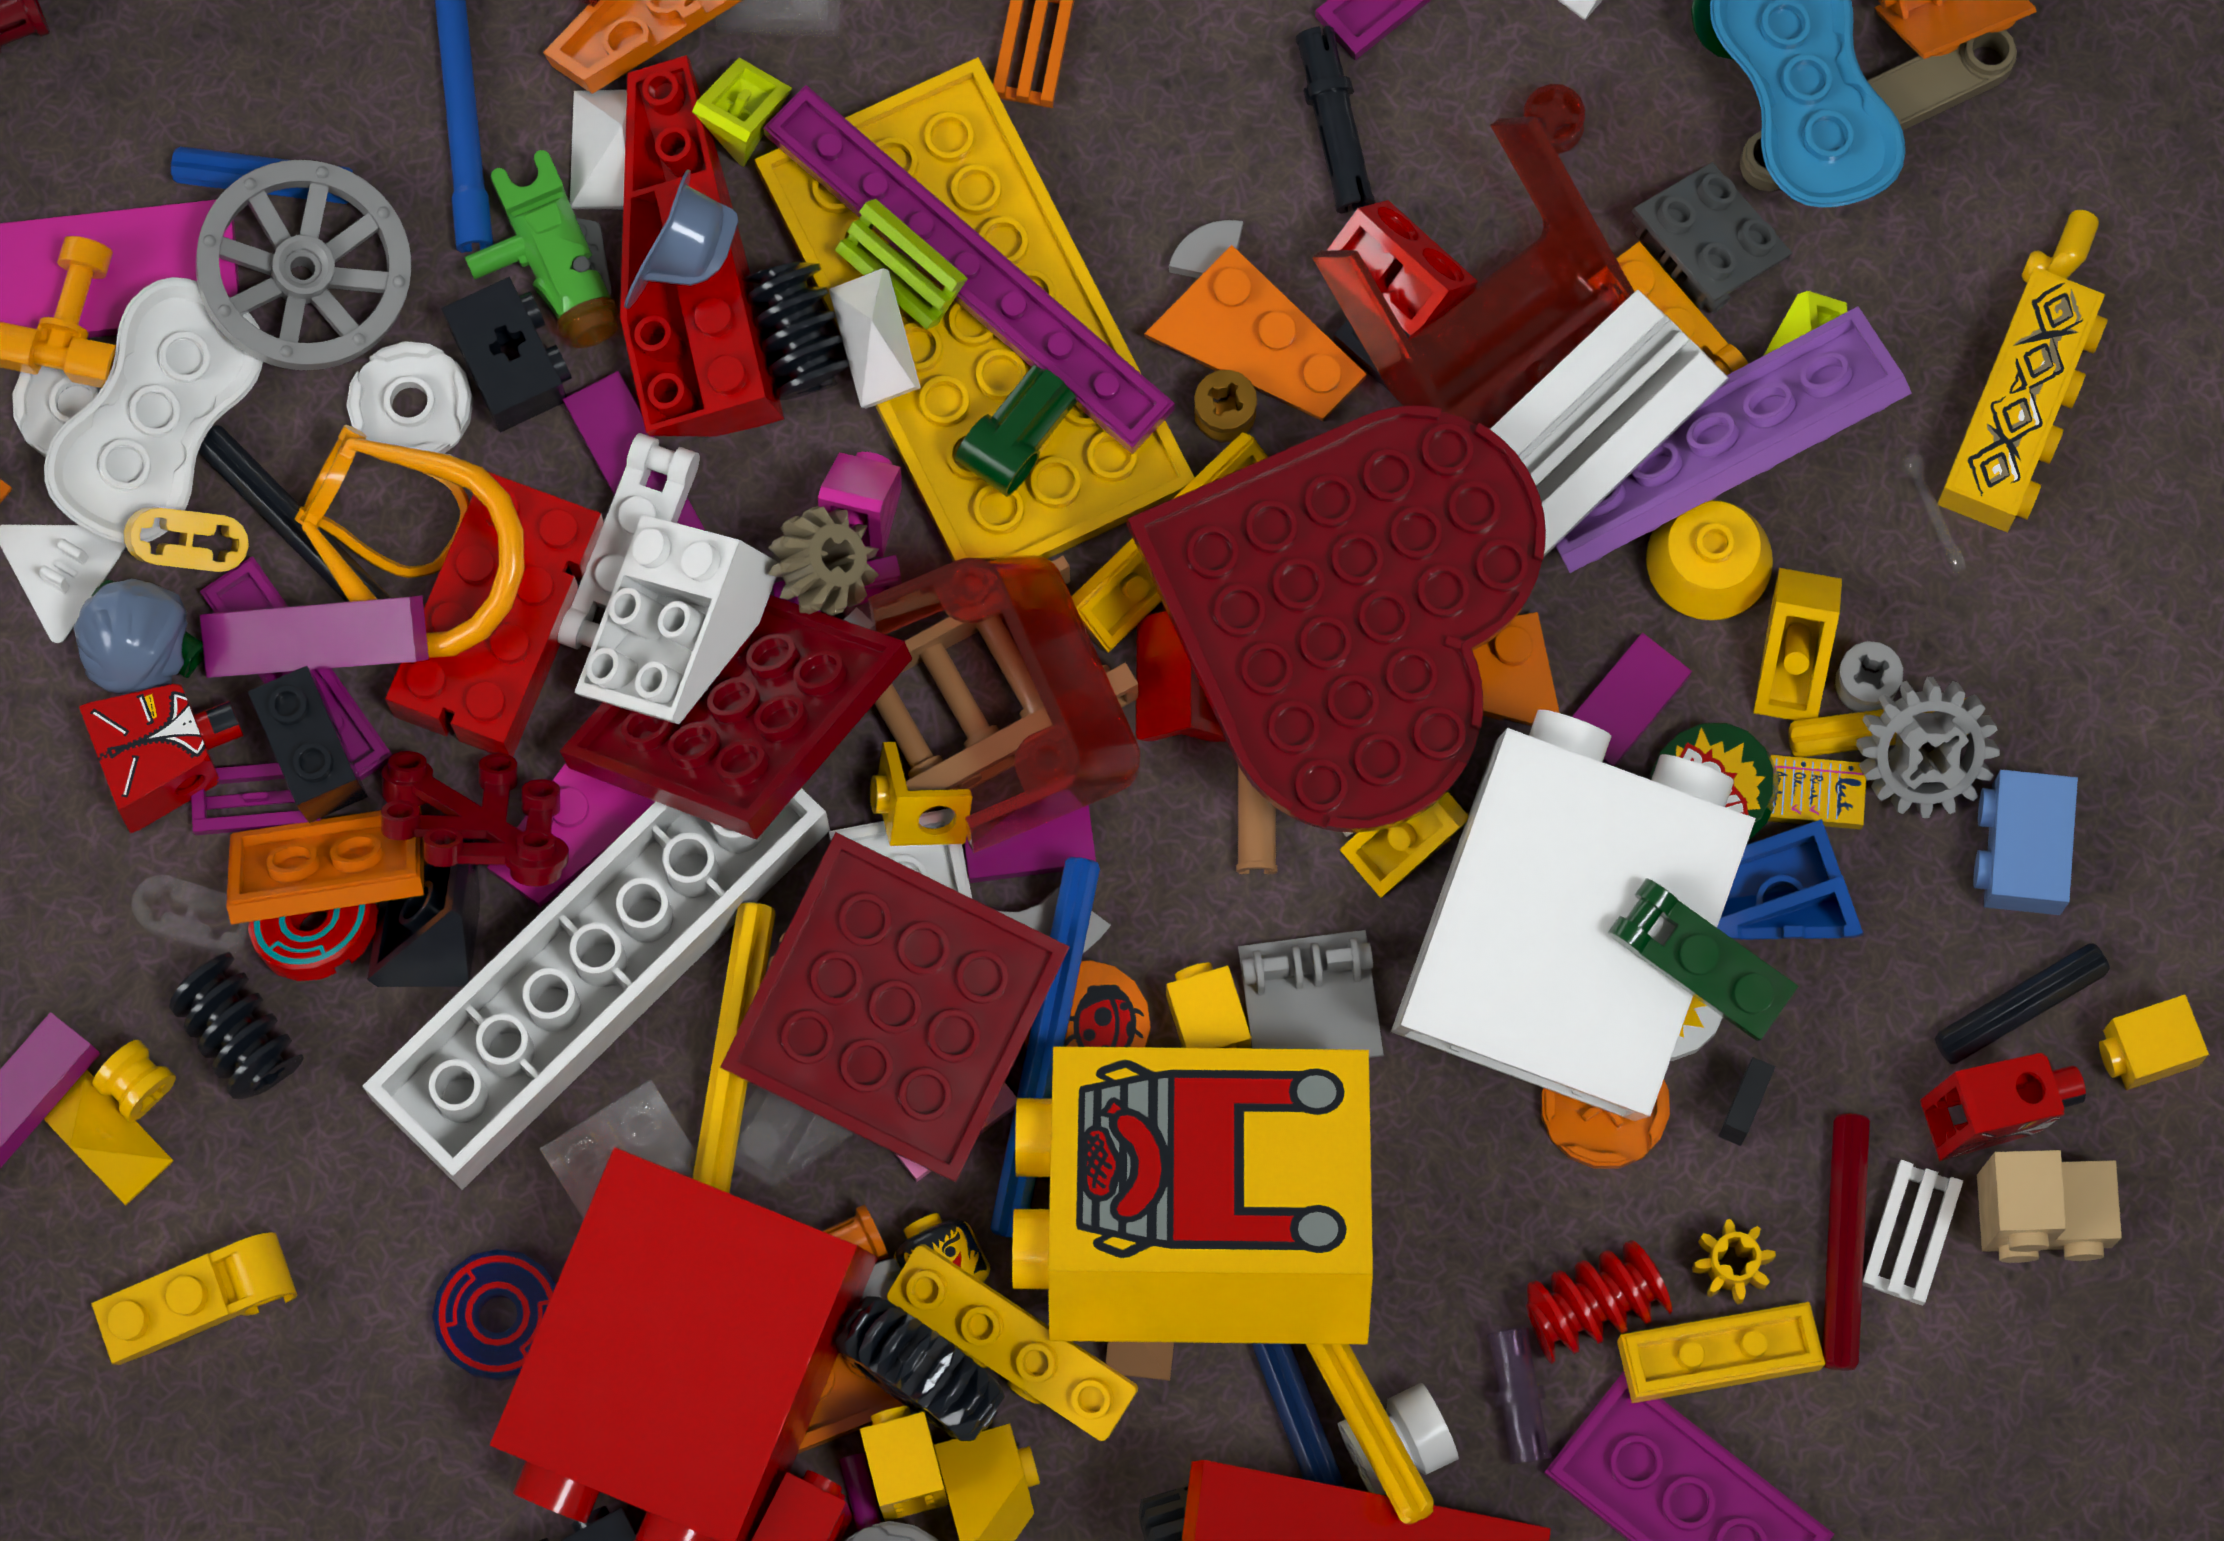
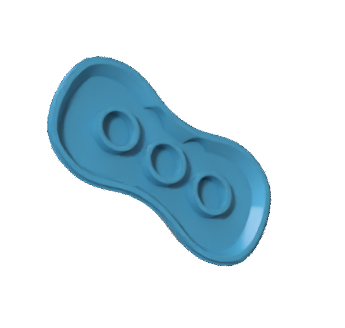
[1710,0,1905,207]

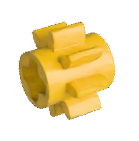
[1692,1219,1776,1304]

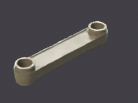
[1740,30,2017,191]

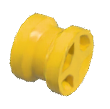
[92,1040,176,1122]

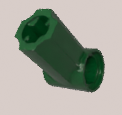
[955,365,1077,497]

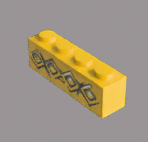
[1937,267,2108,533]

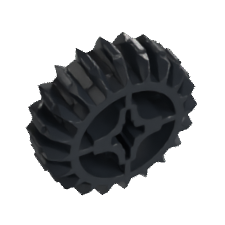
[834,1296,1005,1441]

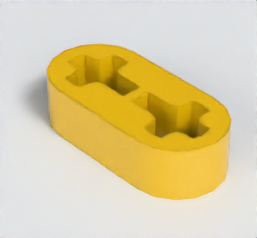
[124,507,249,572]

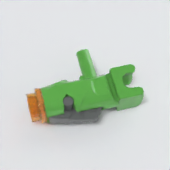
[465,150,618,348]

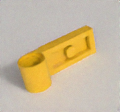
[91,1232,297,1365]

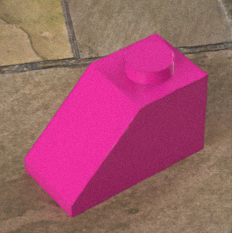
[818,452,902,558]

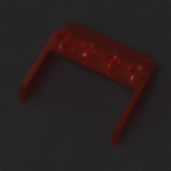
[1312,117,1635,429]

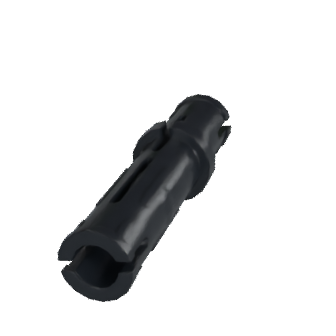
[1295,26,1376,214]

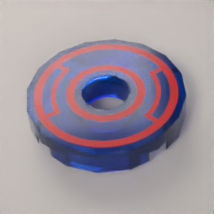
[432,1249,556,1381]

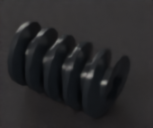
[741,262,849,400]
[169,952,304,1099]

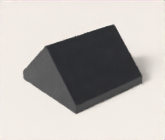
[367,838,480,987]

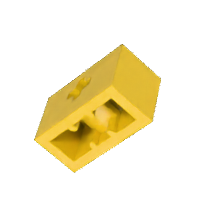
[860,1406,949,1522]

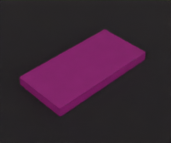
[1544,1371,1834,1541]

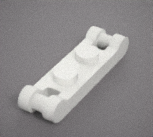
[558,433,700,649]

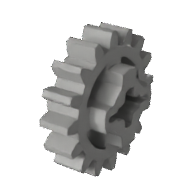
[1856,677,2000,818]

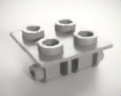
[1238,930,1384,1058]

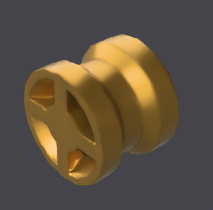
[1194,370,1257,442]

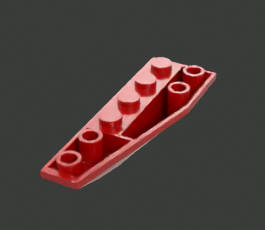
[620,55,784,437]

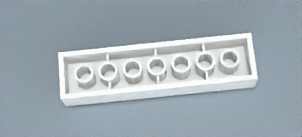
[362,788,830,1190]

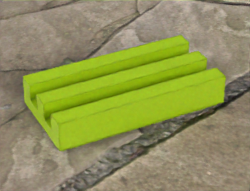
[835,199,968,330]

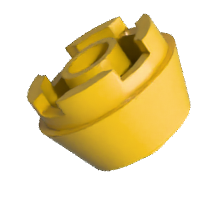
[1646,499,1773,620]

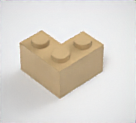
[1977,1150,2122,1263]

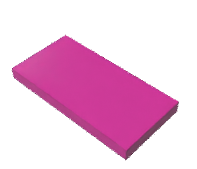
[0,200,240,338]

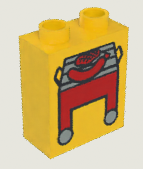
[1012,1046,1373,1344]

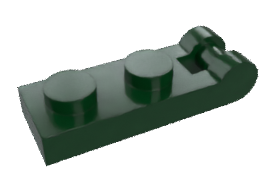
[1608,878,1799,1041]

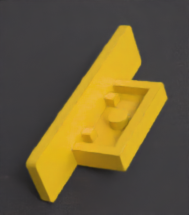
[887,1244,1138,1441]

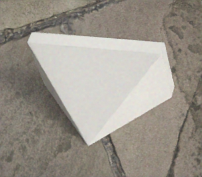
[570,90,627,209]
[829,268,921,409]

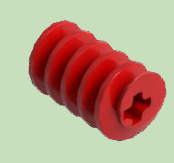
[1526,1240,1672,1364]

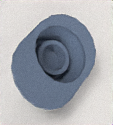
[624,169,738,309]

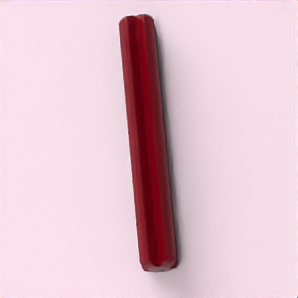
[1822,1113,1870,1371]

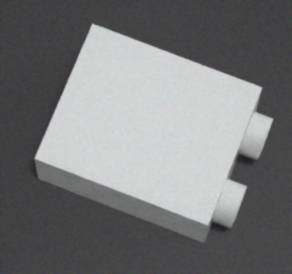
[1391,710,1756,1121]

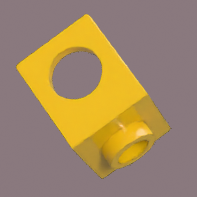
[870,742,973,846]

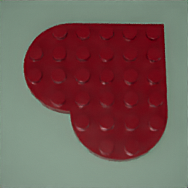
[1126,405,1546,833]

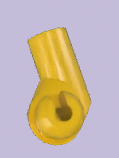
[2021,210,2099,283]

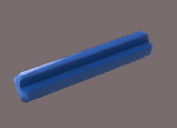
[171,146,353,204]

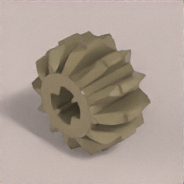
[768,506,879,616]

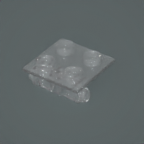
[540,1079,697,1219]

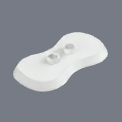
[44,277,263,543]

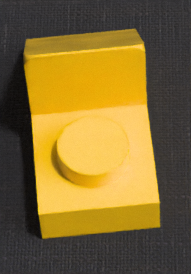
[1339,792,1468,898]

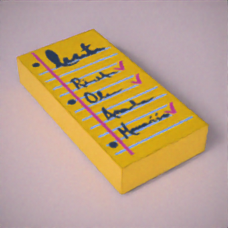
[1768,755,1866,829]

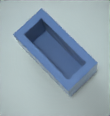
[1973,770,2078,915]

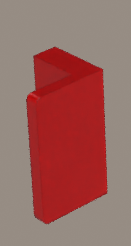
[1136,611,1226,742]

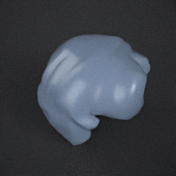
[74,578,187,695]

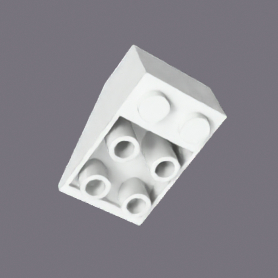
[574,514,779,724]

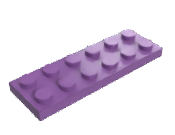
[1555,306,1912,573]

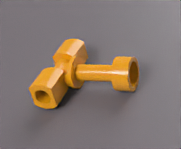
[0,236,116,388]

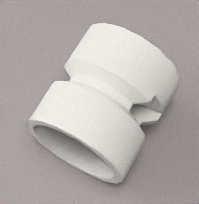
[1338,1383,1459,1495]

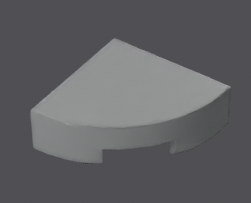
[1169,220,1243,278]

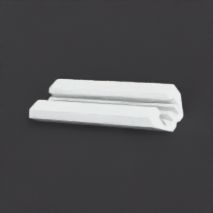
[1491,289,1730,556]

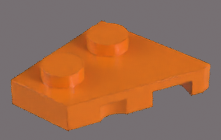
[1473,612,1560,726]

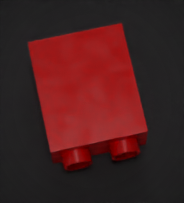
[489,1147,878,1541]

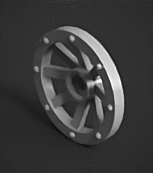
[196,160,411,370]

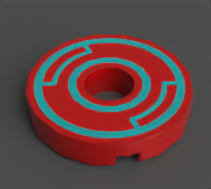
[248,903,378,981]

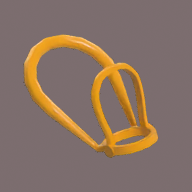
[294,425,524,658]

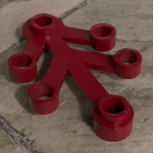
[381,751,569,887]

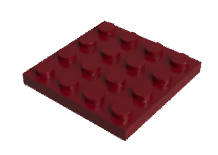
[560,595,912,840]
[720,832,1070,1182]

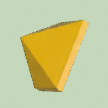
[44,1070,174,1206]

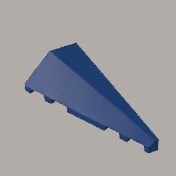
[1717,819,1864,940]

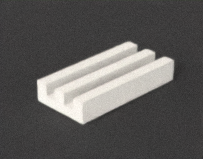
[1862,1160,1963,1306]

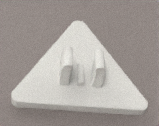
[0,525,126,643]

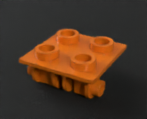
[1874,0,2037,59]

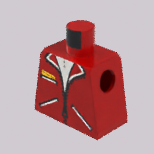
[79,684,244,834]
[1920,1053,2086,1161]

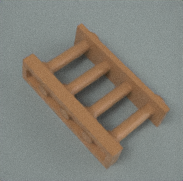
[874,556,1138,813]

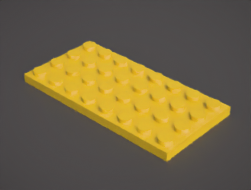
[754,57,1195,595]

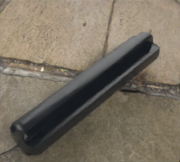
[1935,943,2110,1064]

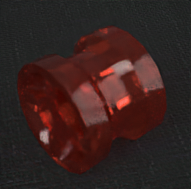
[1523,84,1585,155]

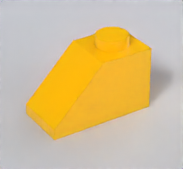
[1754,568,1842,721]
[934,1424,1040,1541]

